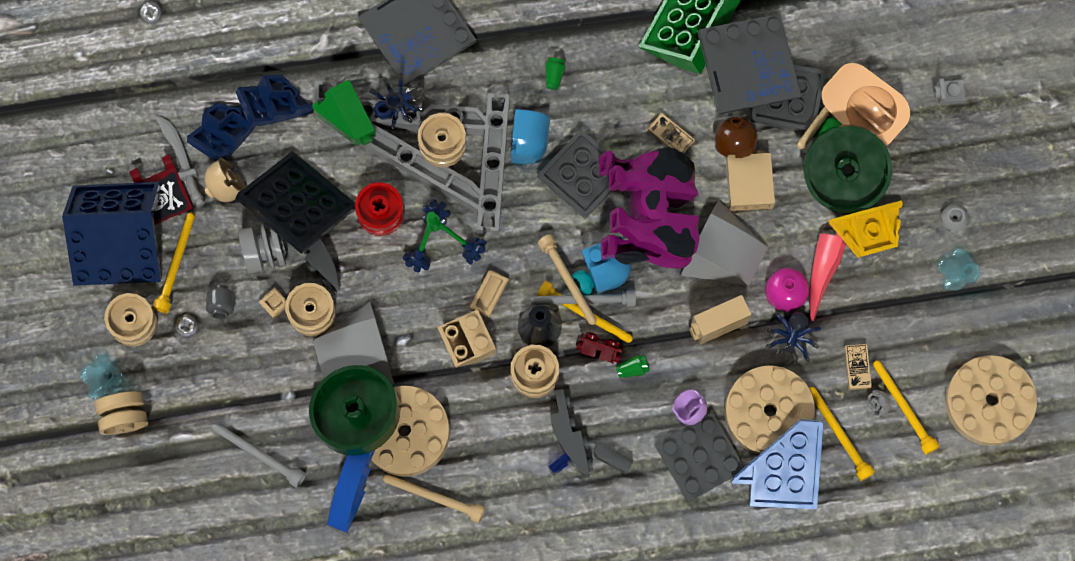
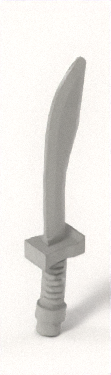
[156,116,205,207]

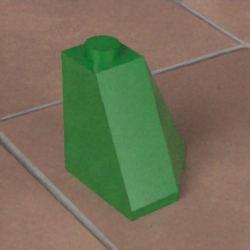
[312,79,376,146]

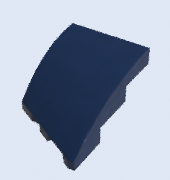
[235,74,313,127]
[187,102,256,161]

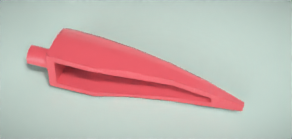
[810,232,846,321]

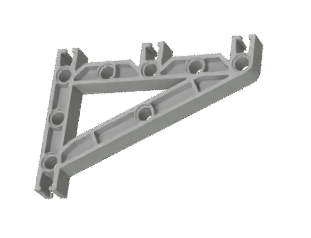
[313,81,510,236]

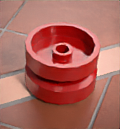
[355,182,405,236]

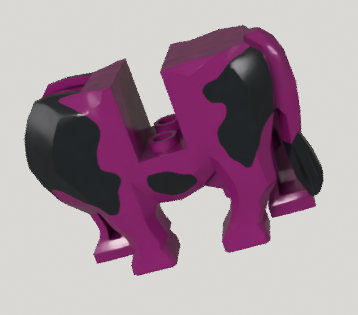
[599,147,700,269]

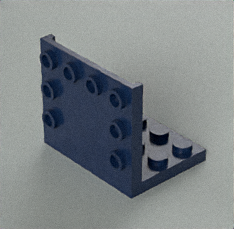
[62,182,162,286]

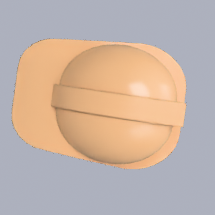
[821,63,910,146]

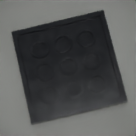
[235,151,355,254]

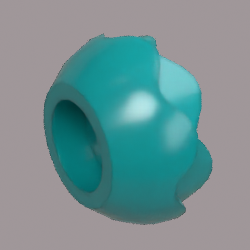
[572,270,594,295]

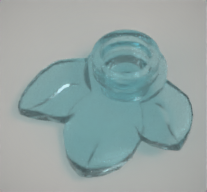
[937,249,980,291]
[80,355,122,399]

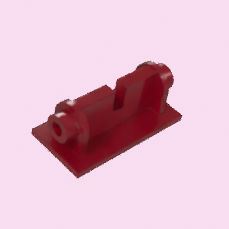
[576,332,624,364]

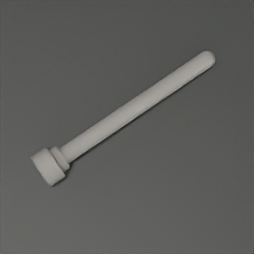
[530,289,636,307]
[212,423,306,488]

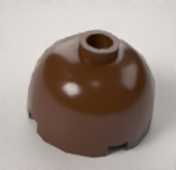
[715,117,758,158]

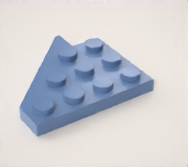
[732,419,823,510]

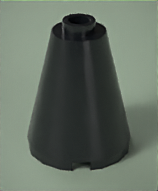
[518,305,562,348]

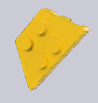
[828,200,903,258]

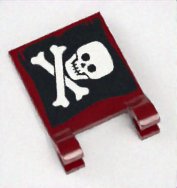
[129,154,193,225]

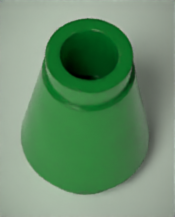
[545,57,566,90]
[616,354,650,378]

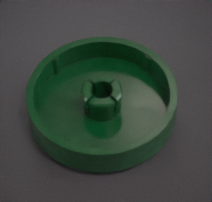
[803,125,892,213]
[309,365,401,456]

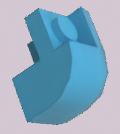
[511,109,550,164]
[581,236,632,294]

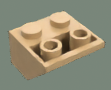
[437,309,496,368]

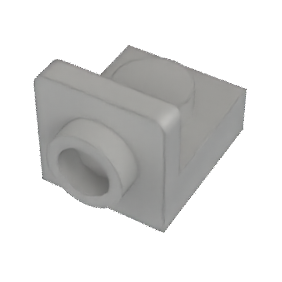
[933,78,966,105]

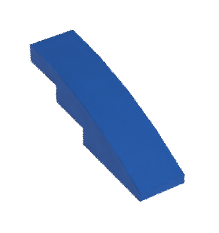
[327,450,375,533]

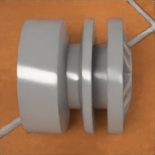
[238,224,286,275]

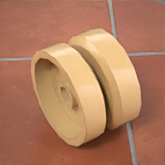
[418,113,466,168]
[285,283,336,336]
[104,293,158,347]
[511,345,559,398]
[94,392,149,435]

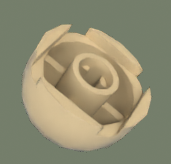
[204,158,245,202]

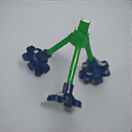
[403,199,487,273]

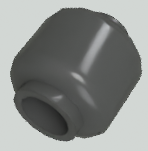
[205,285,235,319]

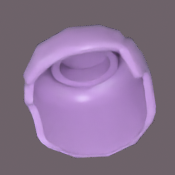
[672,390,707,425]

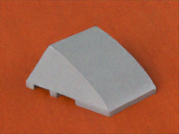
[680,200,768,286]
[313,302,394,385]

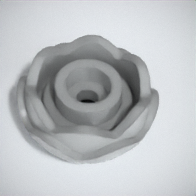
[941,205,969,232]
[868,390,891,418]

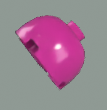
[765,268,809,313]

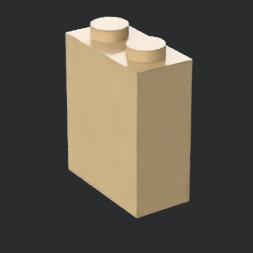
[726,150,775,211]
[689,295,752,345]

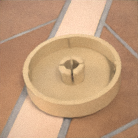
[945,355,1037,446]
[724,366,815,455]
[371,386,450,477]

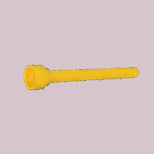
[152,213,195,314]
[537,280,633,343]
[873,360,940,455]
[809,387,876,481]

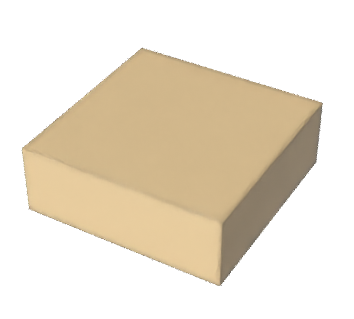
[259,288,286,319]

